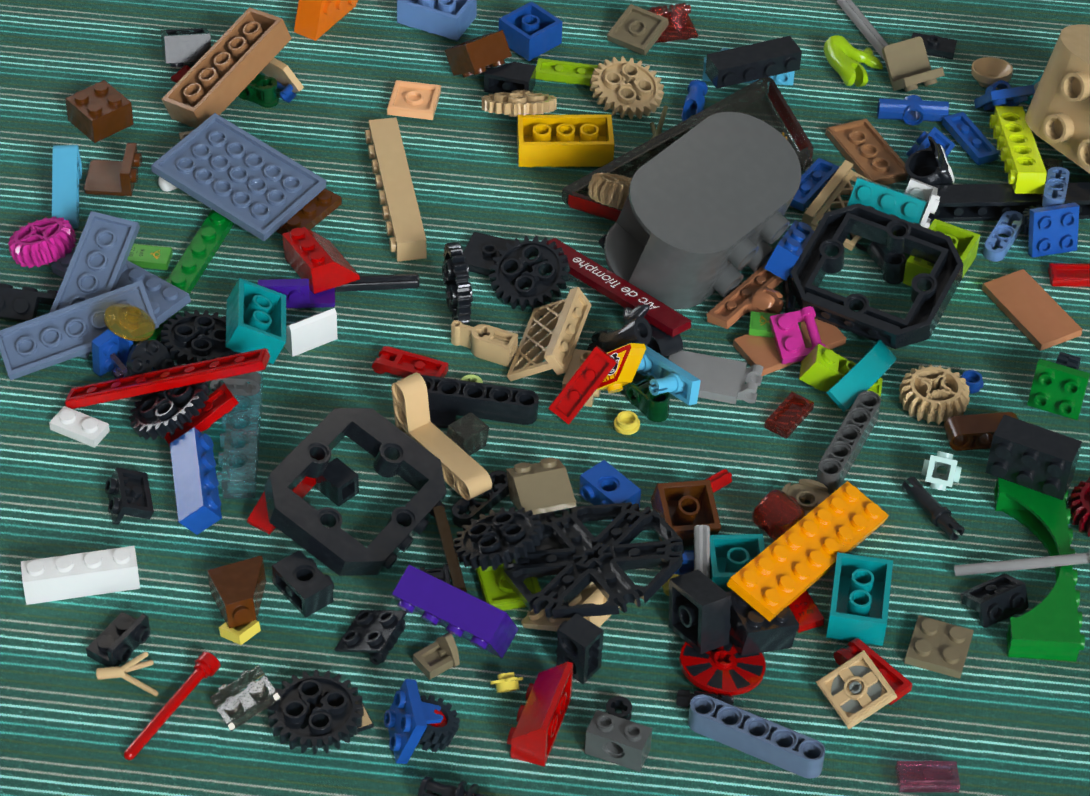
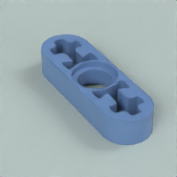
[1042,167,1070,207]
[983,211,1023,262]

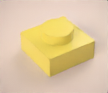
[219,620,261,645]

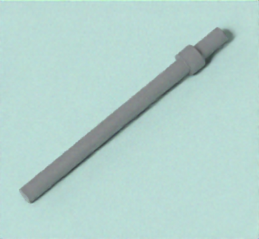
[954,549,1090,576]

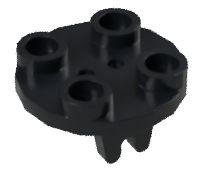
[124,340,175,376]

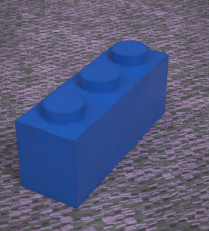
[764,220,814,281]

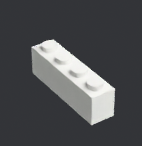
[21,546,140,605]

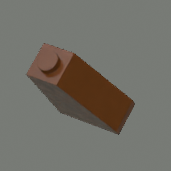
[207,556,266,628]

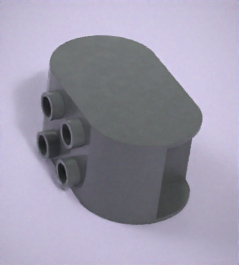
[604,112,801,310]

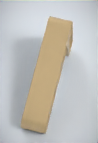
[392,373,492,500]

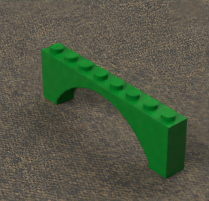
[994,477,1085,662]

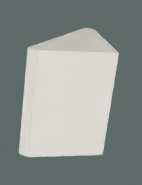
[284,308,338,357]

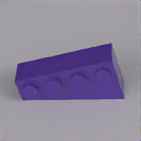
[392,565,519,659]

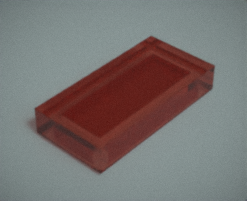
[764,392,814,439]

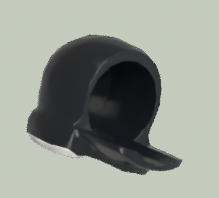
[904,136,955,185]

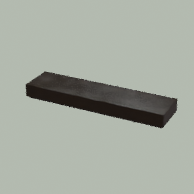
[433,505,467,593]

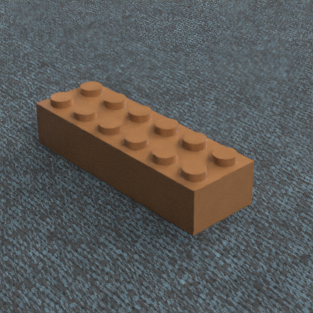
[161,7,292,128]

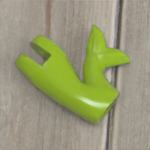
[823,35,883,87]

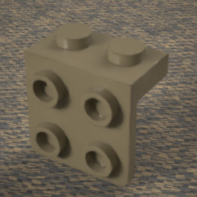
[882,36,945,92]

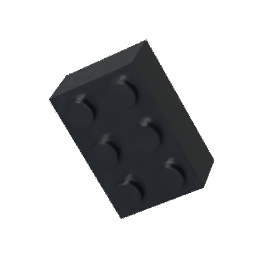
[985,415,1082,500]

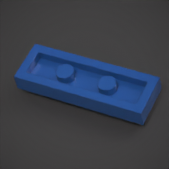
[942,112,999,165]
[790,158,839,211]

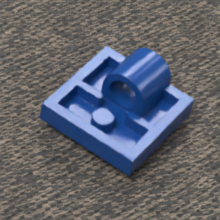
[974,80,1035,111]

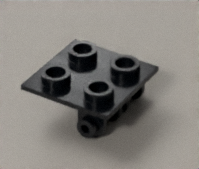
[334,610,407,665]

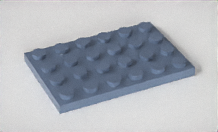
[151,113,327,241]

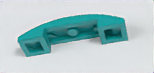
[826,340,897,412]

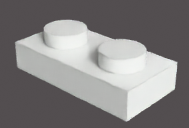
[49,406,110,448]

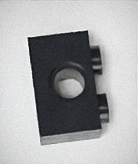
[272,550,334,618]

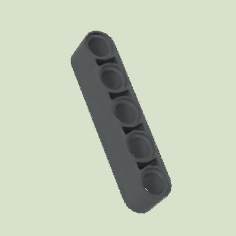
[816,391,881,493]

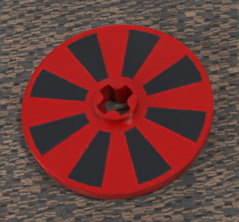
[679,637,766,696]

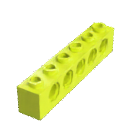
[990,106,1047,194]

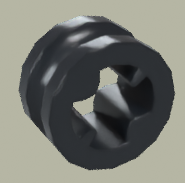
[606,696,632,721]

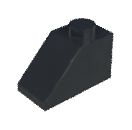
[484,62,536,94]

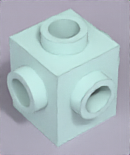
[921,451,962,491]

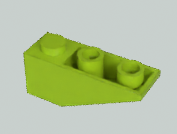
[799,344,883,397]

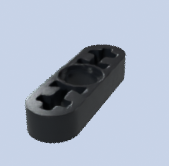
[452,471,509,528]

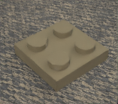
[607,4,669,56]
[904,615,974,679]

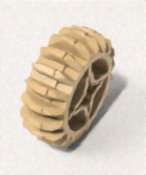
[588,172,632,209]
[899,364,970,425]

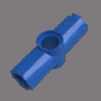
[877,95,949,126]

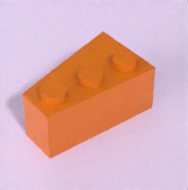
[294,0,358,41]

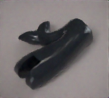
[587,304,652,353]

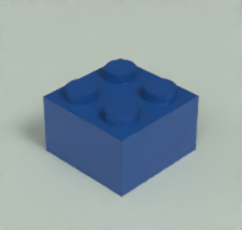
[499,1,563,61]

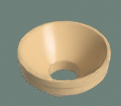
[971,57,1013,89]

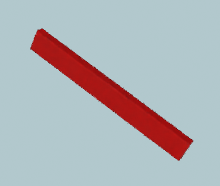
[65,348,270,409]

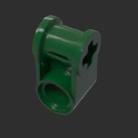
[238,74,279,108]
[625,374,670,422]

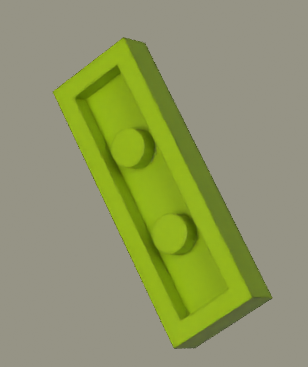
[536,58,598,87]

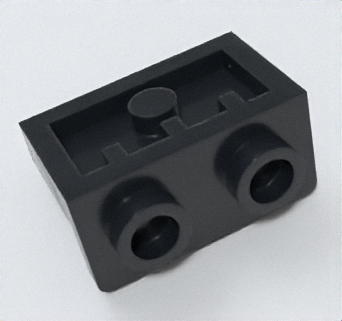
[105,467,154,525]
[960,573,1029,628]
[86,612,150,667]

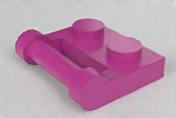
[769,306,826,364]

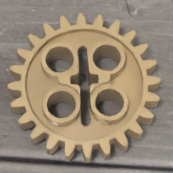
[590,56,664,119]
[482,90,557,117]

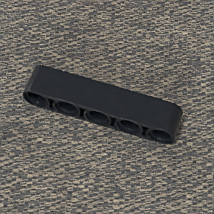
[421,375,539,425]

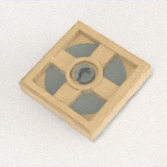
[816,650,898,729]

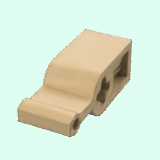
[451,320,518,367]

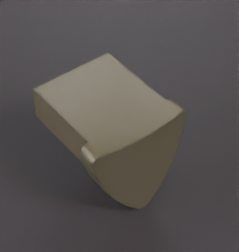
[413,633,460,680]

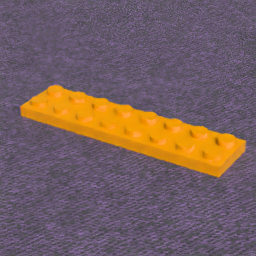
[726,481,889,622]

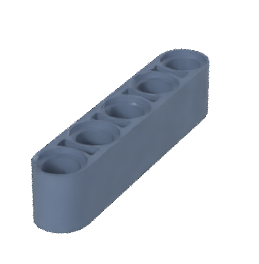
[688,694,825,779]

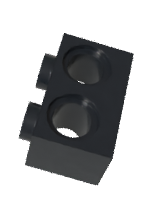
[556,613,604,684]

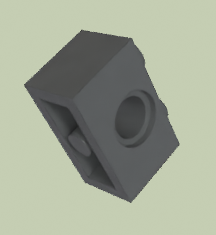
[585,710,653,772]

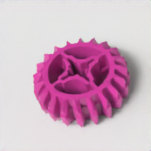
[8,217,77,268]

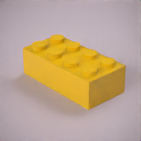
[517,114,614,167]

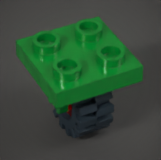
[1027,352,1090,420]

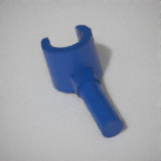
[277,81,296,103]

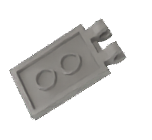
[668,350,764,405]

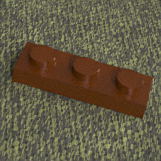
[277,189,342,235]

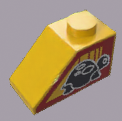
[597,343,646,394]

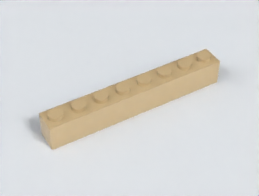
[365,117,427,262]

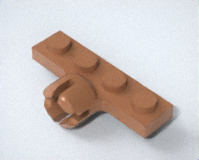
[707,263,784,329]

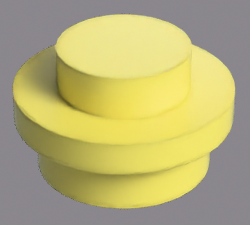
[614,411,640,435]

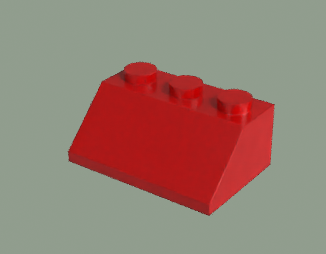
[282,227,360,294]
[507,662,573,767]

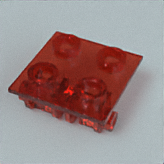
[648,3,698,43]

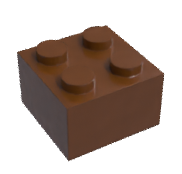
[444,30,512,78]
[65,80,134,143]
[650,480,721,546]

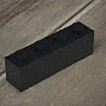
[705,36,802,89]

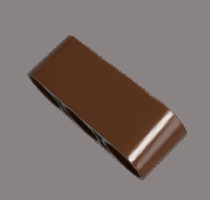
[944,412,1018,451]

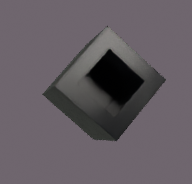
[317,458,359,507]

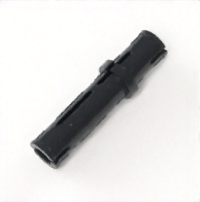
[902,477,965,541]

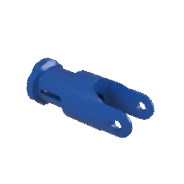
[682,80,708,125]

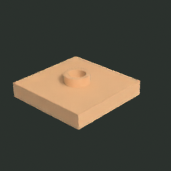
[387,80,441,120]

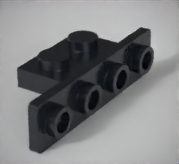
[0,283,58,322]

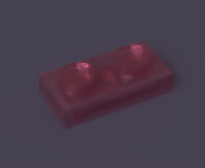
[896,761,960,792]

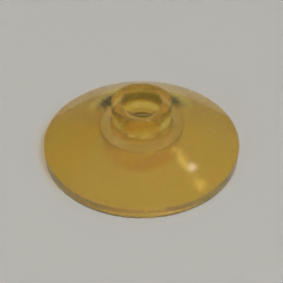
[104,304,155,341]

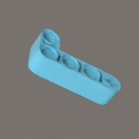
[52,145,82,229]

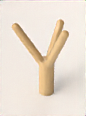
[96,651,159,696]

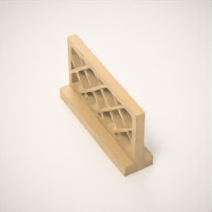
[801,160,869,251]
[507,287,591,381]

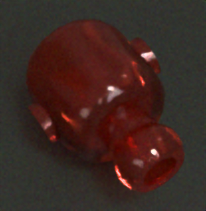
[752,489,805,541]

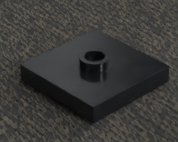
[463,232,515,276]

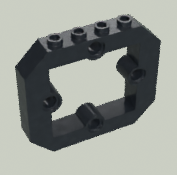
[791,203,963,349]
[264,408,447,576]

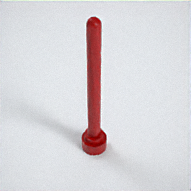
[124,652,221,760]

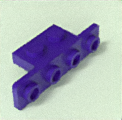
[258,279,335,308]

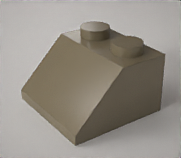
[506,457,576,515]

